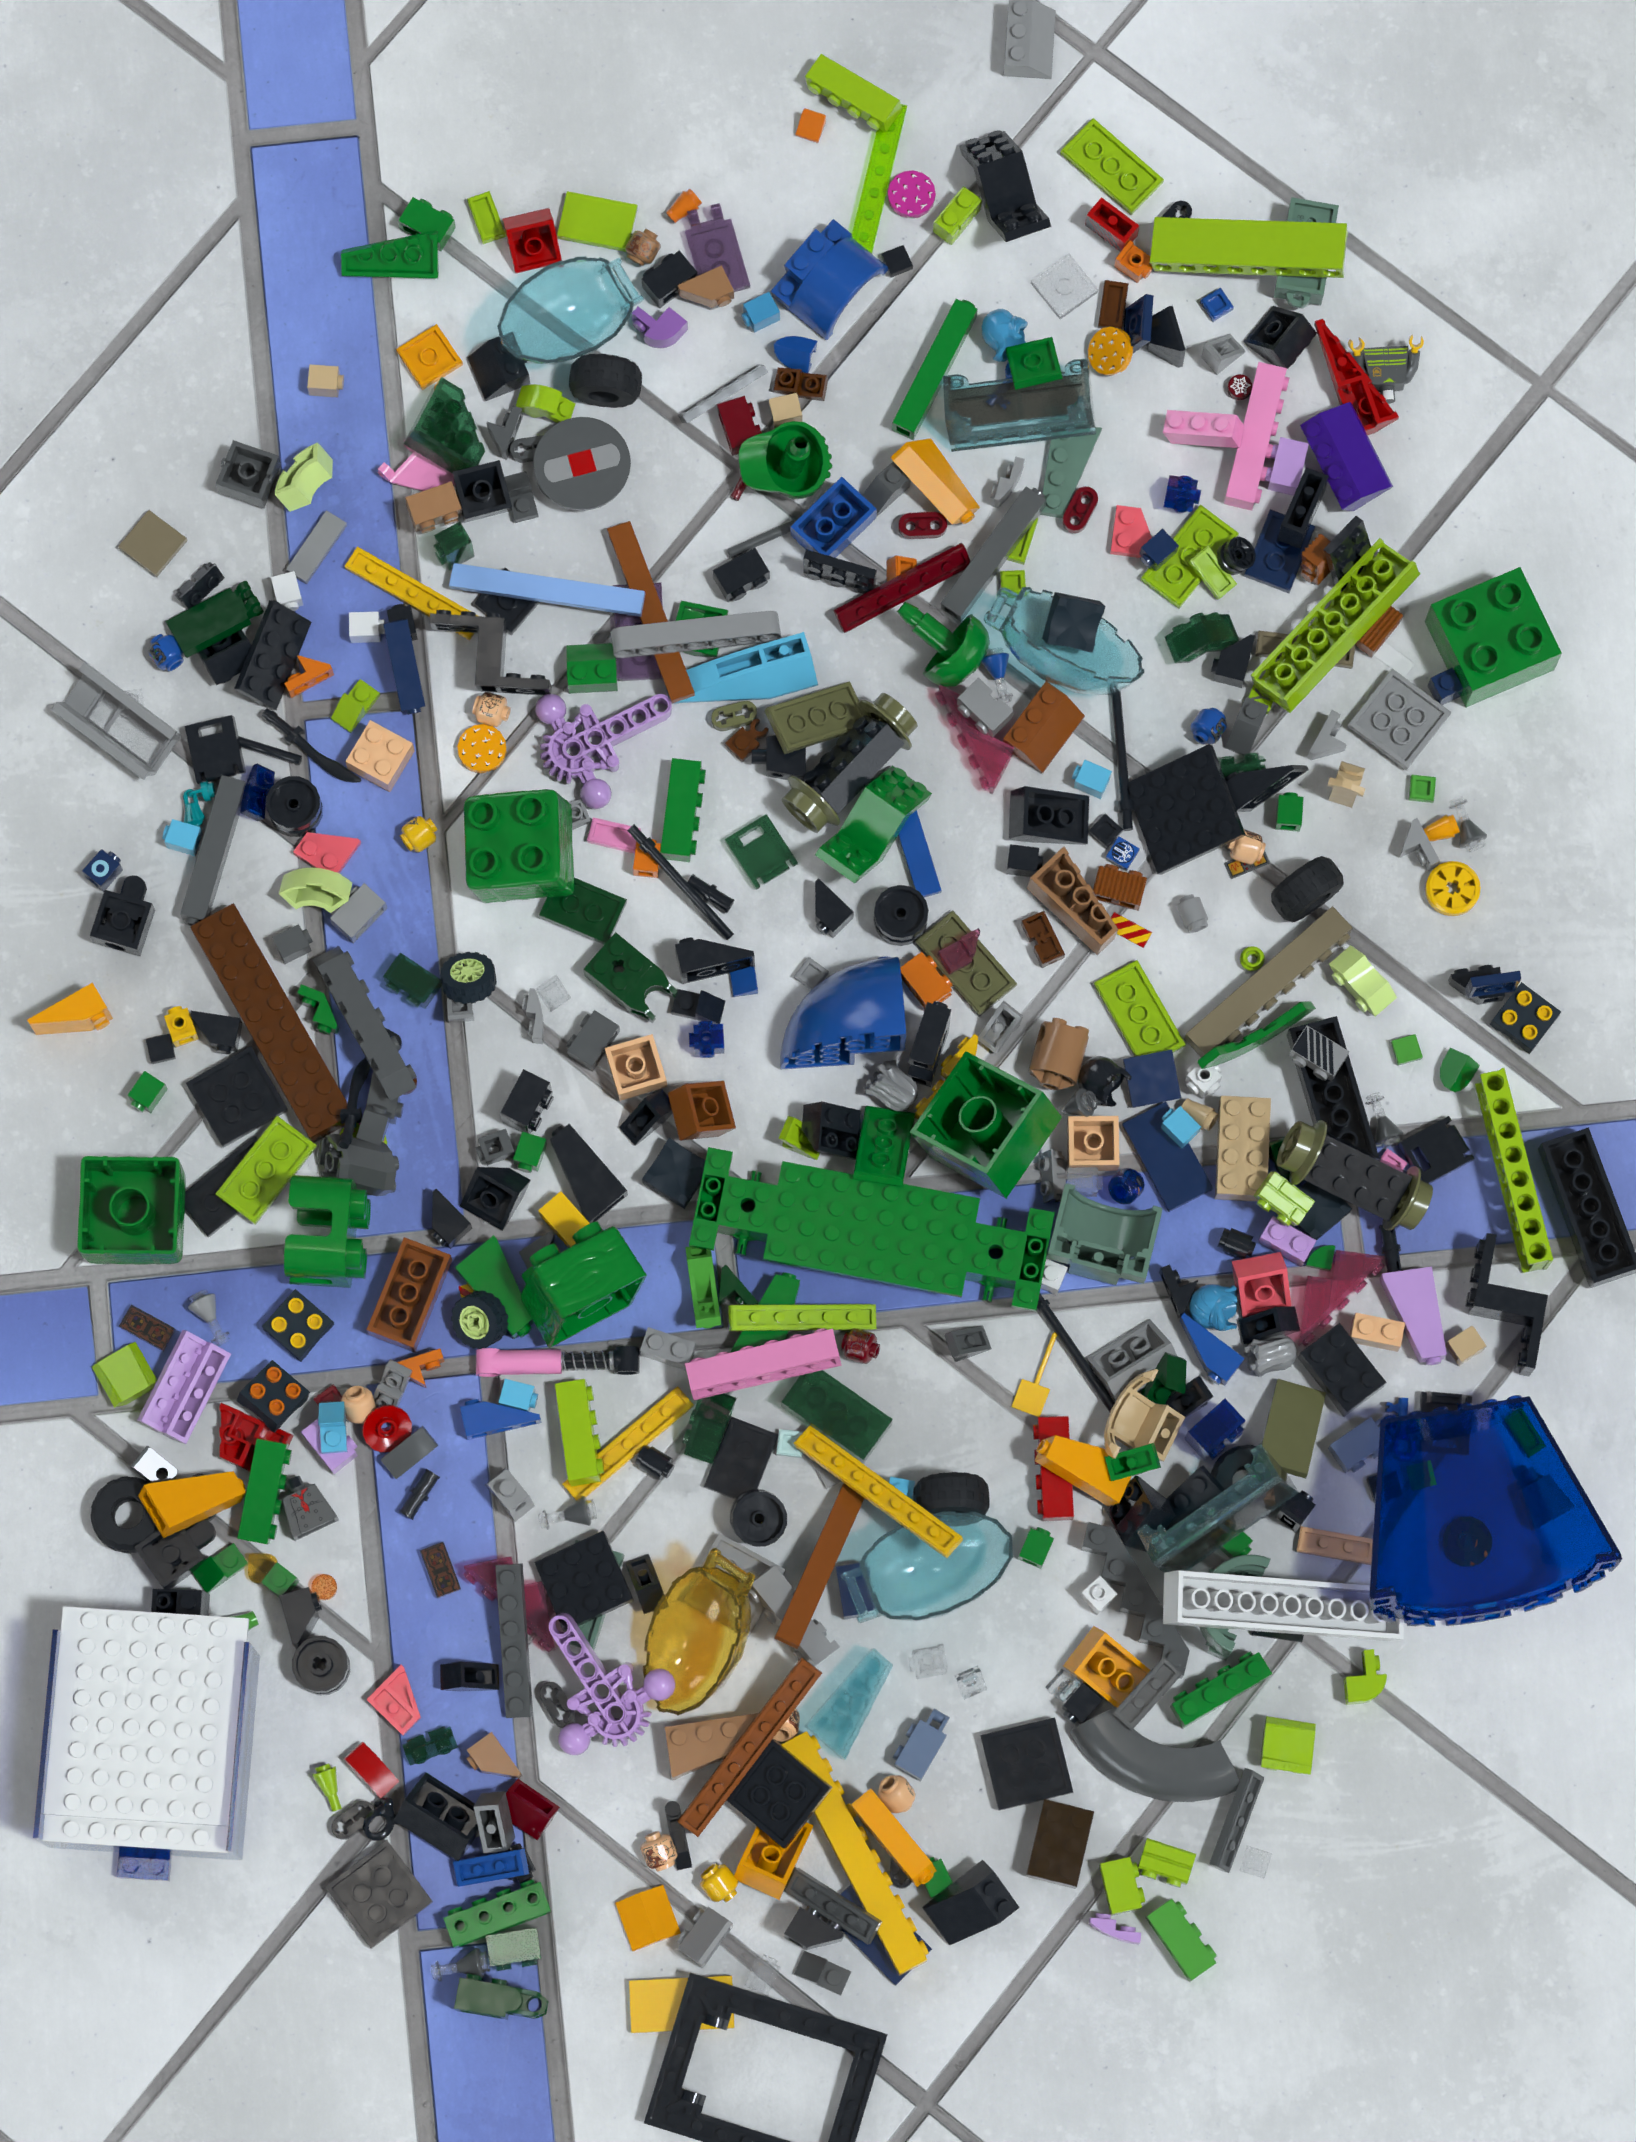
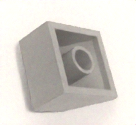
[677,1907,733,1968]

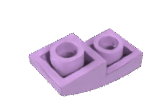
[1089,1913,1141,1945]

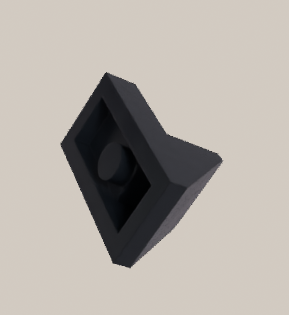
[671,989,725,1025]
[1159,1264,1198,1318]
[1165,1376,1213,1418]

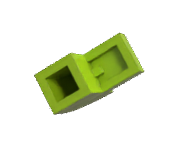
[516,384,576,423]
[1344,1649,1387,1705]

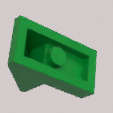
[1105,1443,1161,1481]
[193,1543,249,1593]

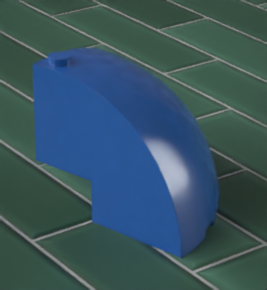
[780,956,906,1070]

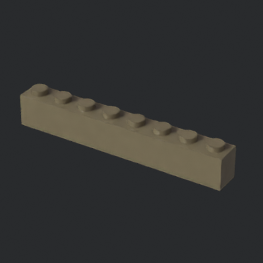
[1184,906,1353,1057]

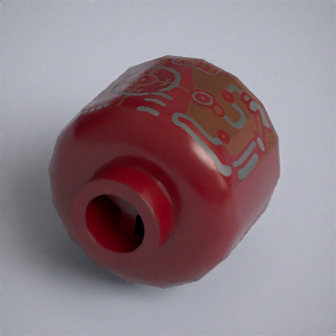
[841,1328,880,1364]

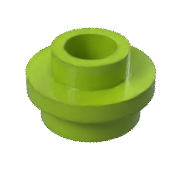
[1240,946,1265,971]

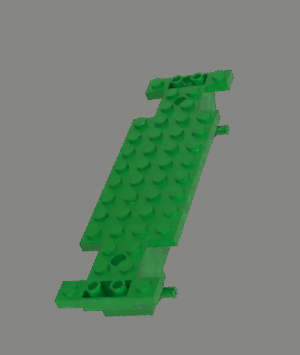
[689,1147,1055,1312]

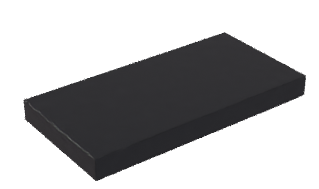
[185,1136,258,1238]

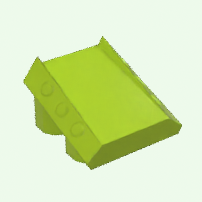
[92,1342,157,1408]
[1261,1716,1316,1775]

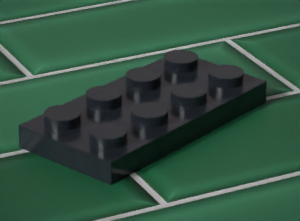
[234,600,312,710]

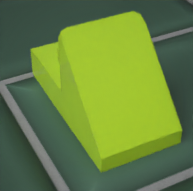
[331,679,380,733]
[778,1116,820,1160]

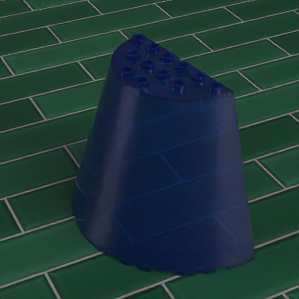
[1368,1395,1622,1627]

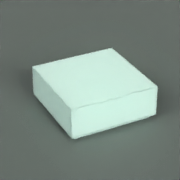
[776,1429,803,1458]

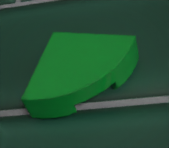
[1306,1245,1335,1271]

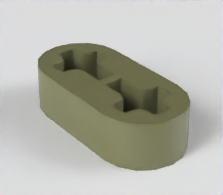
[711,701,757,731]

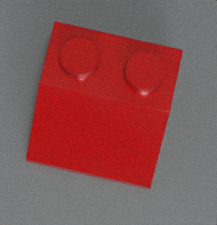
[502,208,562,273]

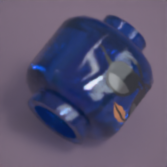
[1108,1168,1145,1205]

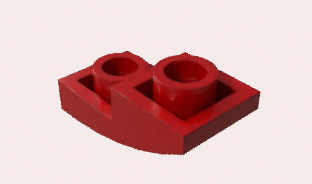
[344,1742,400,1799]

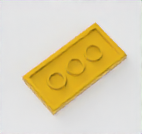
[629,1976,734,2033]

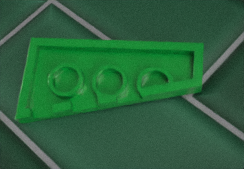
[341,230,439,278]

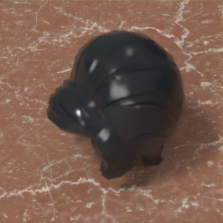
[1078,1056,1132,1107]

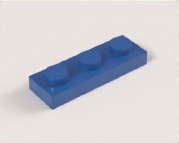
[453,1848,529,1887]

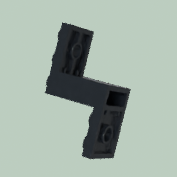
[959,130,1051,242]
[430,610,552,696]
[1465,1233,1548,1377]

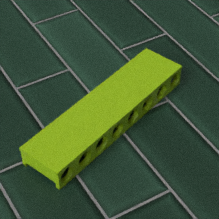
[1150,217,1348,278]
[1251,538,1420,713]
[1475,1068,1553,1273]

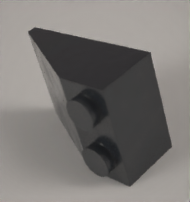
[1225,765,1309,812]
[1009,786,1089,845]
[675,937,755,984]
[922,1860,1020,1945]

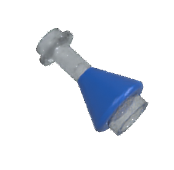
[981,648,1013,703]

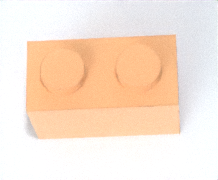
[1350,1313,1405,1352]

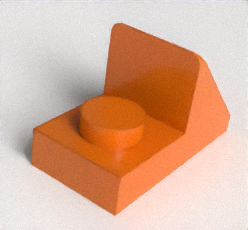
[284,655,334,698]
[397,1349,445,1388]

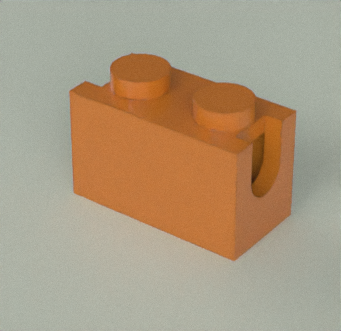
[900,952,953,1009]

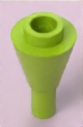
[312,1763,342,1812]

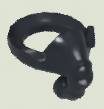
[363,1797,397,1841]

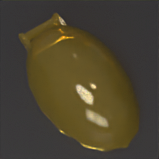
[643,1548,755,1716]

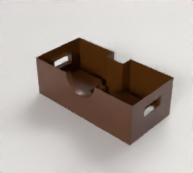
[1021,911,1065,968]

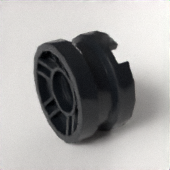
[1217,537,1256,575]

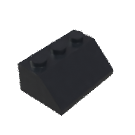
[394,1773,479,1861]

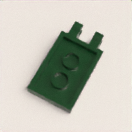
[165,581,264,658]

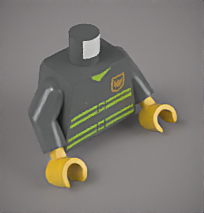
[1348,335,1424,404]

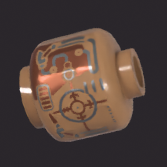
[625,228,661,266]

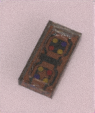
[119,1305,176,1351]
[420,1542,461,1598]

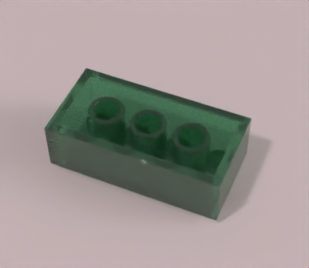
[781,1370,893,1464]

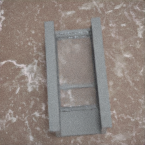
[52,662,182,780]

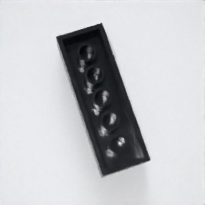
[1287,1016,1379,1157]
[1538,1127,1636,1288]

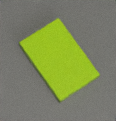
[557,191,638,252]

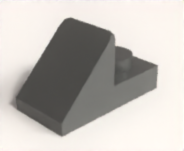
[486,406,523,460]
[504,471,539,523]
[944,1326,992,1362]
[794,1951,851,1996]

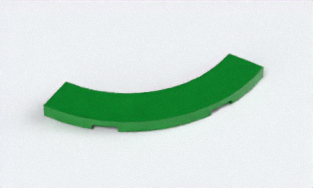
[1198,1001,1316,1069]

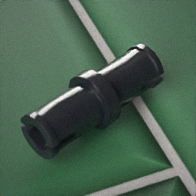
[688,874,735,913]
[1379,1224,1403,1273]
[399,1469,440,1520]

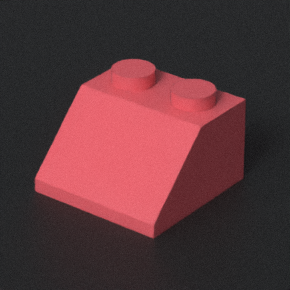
[1232,1252,1291,1318]

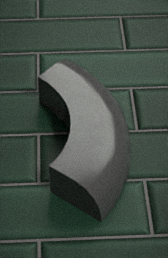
[1069,1706,1240,1802]

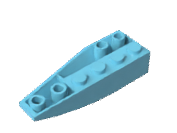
[664,632,818,703]

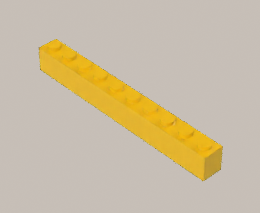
[781,1731,929,1976]

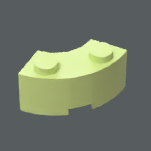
[275,442,333,512]
[279,868,352,913]
[1329,945,1397,1016]

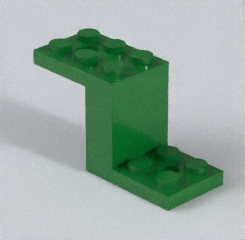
[815,765,932,883]

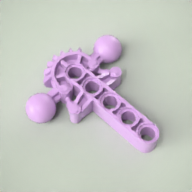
[535,694,672,809]
[549,1613,675,1755]

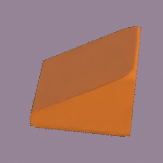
[796,108,826,143]
[887,555,917,582]

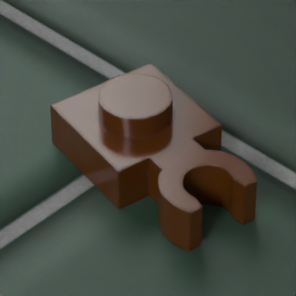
[725,718,769,762]

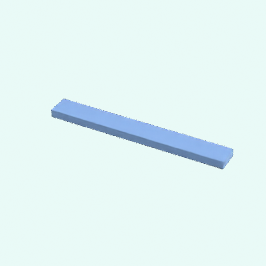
[449,563,646,617]

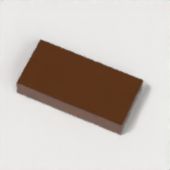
[1098,280,1129,329]

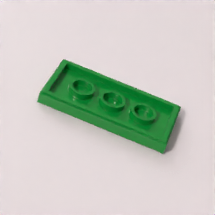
[853,1106,915,1186]

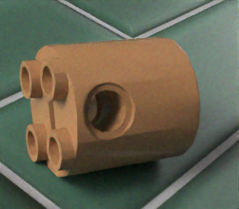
[1028,1018,1089,1090]

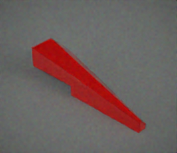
[1314,319,1399,435]

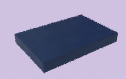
[1244,509,1315,593]

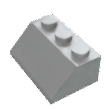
[1004,0,1056,79]
[1087,1319,1177,1401]

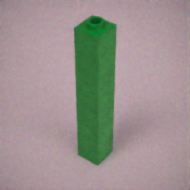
[892,299,978,440]

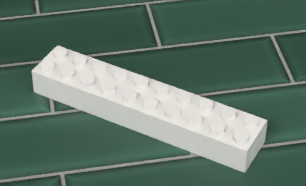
[1163,1570,1405,1641]

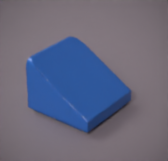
[730,966,758,997]

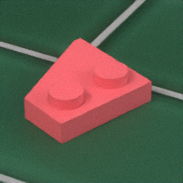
[1110,505,1152,558]
[293,832,361,873]
[366,1665,421,1736]

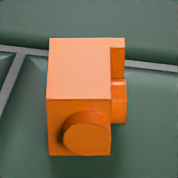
[1114,240,1153,283]

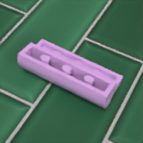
[137,1330,231,1444]

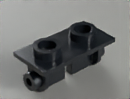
[175,562,225,609]

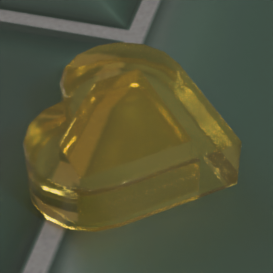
[248,1554,278,1584]

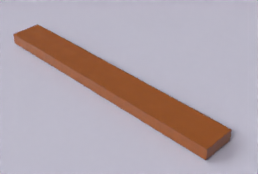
[607,521,695,703]
[774,1483,864,1649]
[677,1657,822,1837]

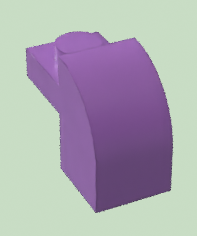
[632,306,688,348]

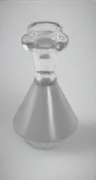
[188,1290,230,1346]

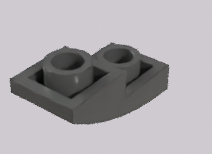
[381,1426,438,1479]

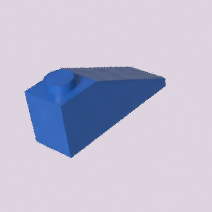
[1180,1313,1245,1386]
[460,1399,542,1440]

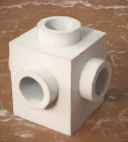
[1185,1061,1222,1099]

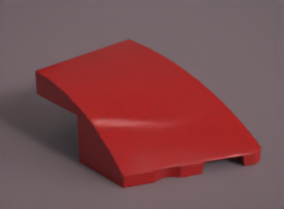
[219,1403,294,1471]

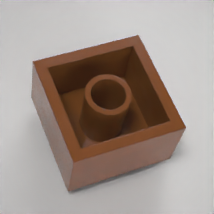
[668,1081,736,1141]

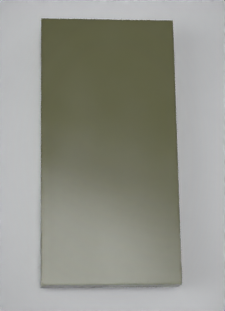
[764,681,864,754]
[915,911,1017,1017]
[1257,1379,1326,1479]

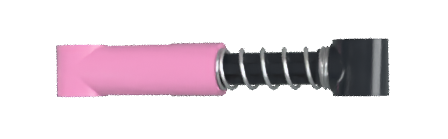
[476,1346,640,1377]

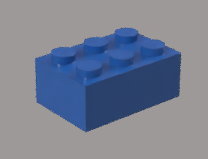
[791,477,877,558]

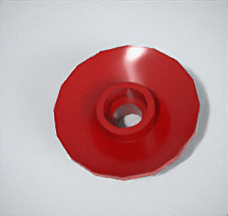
[362,1405,412,1452]

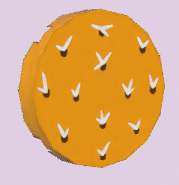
[1088,326,1133,376]
[457,724,507,774]

